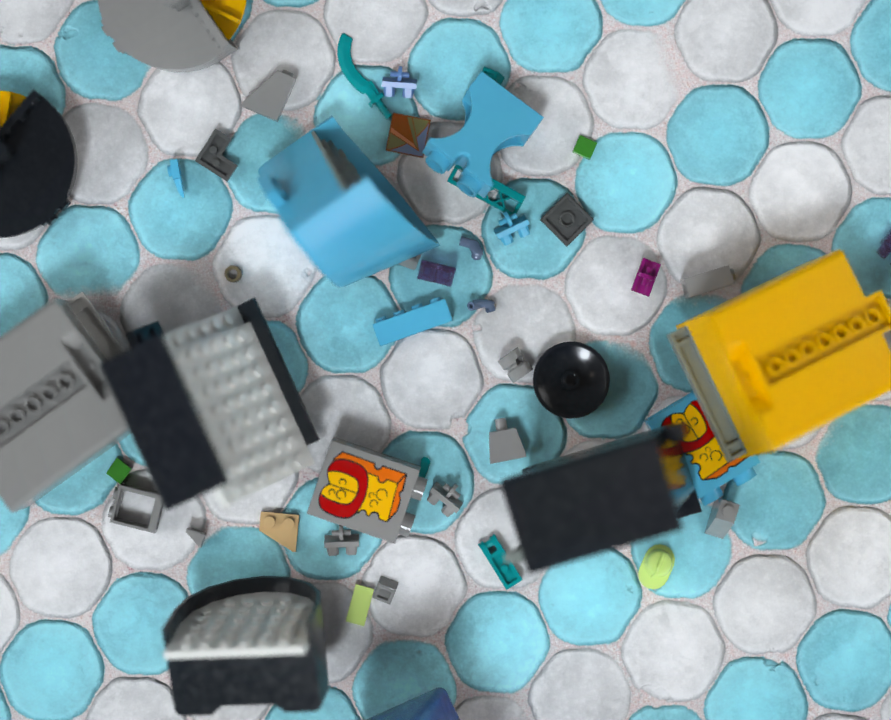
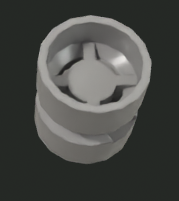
[498,347,533,383]

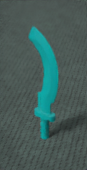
[337,33,392,120]

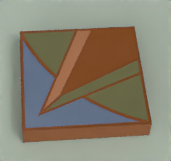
[386,113,431,158]

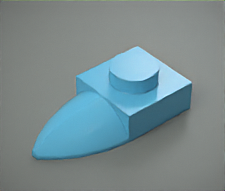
[167,159,185,198]

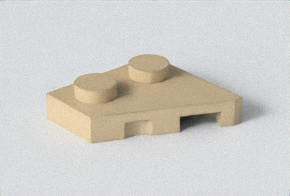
[259,511,299,552]

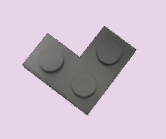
[195,129,238,182]

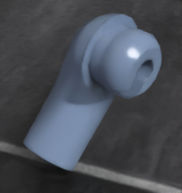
[459,236,483,260]
[467,299,496,313]

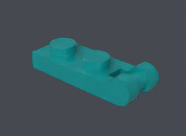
[478,534,523,590]

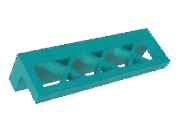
[447,165,526,216]

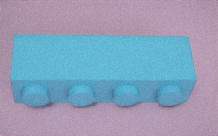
[372,297,453,346]

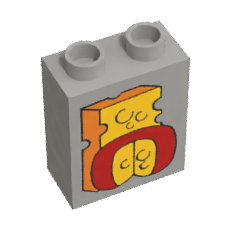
[307,437,428,544]

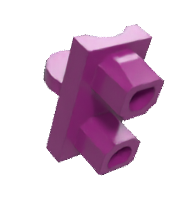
[631,258,661,297]

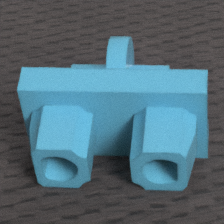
[493,211,530,246]

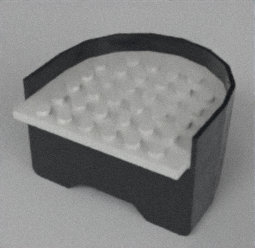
[162,576,329,716]

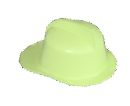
[638,544,675,589]

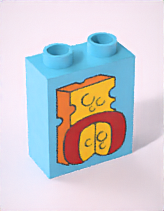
[644,392,760,506]

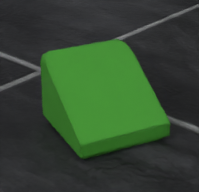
[572,135,597,160]
[106,458,133,484]

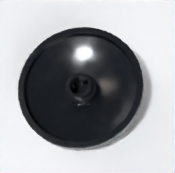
[533,342,610,418]

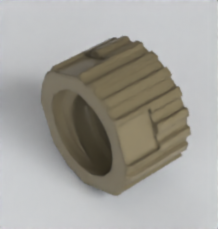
[224,265,242,283]

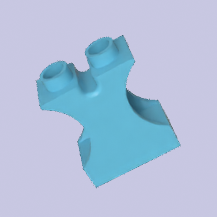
[422,71,544,198]

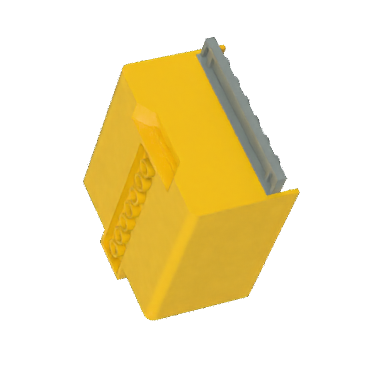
[667,249,891,462]

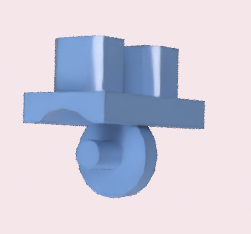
[382,66,417,98]

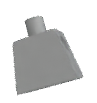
[489,418,527,464]

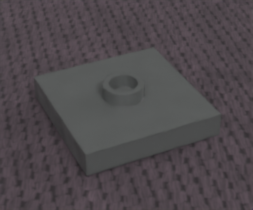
[540,193,594,247]

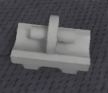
[427,482,463,517]
[324,525,359,556]

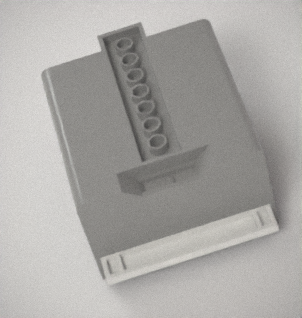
[0,292,131,513]

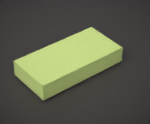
[346,584,374,626]

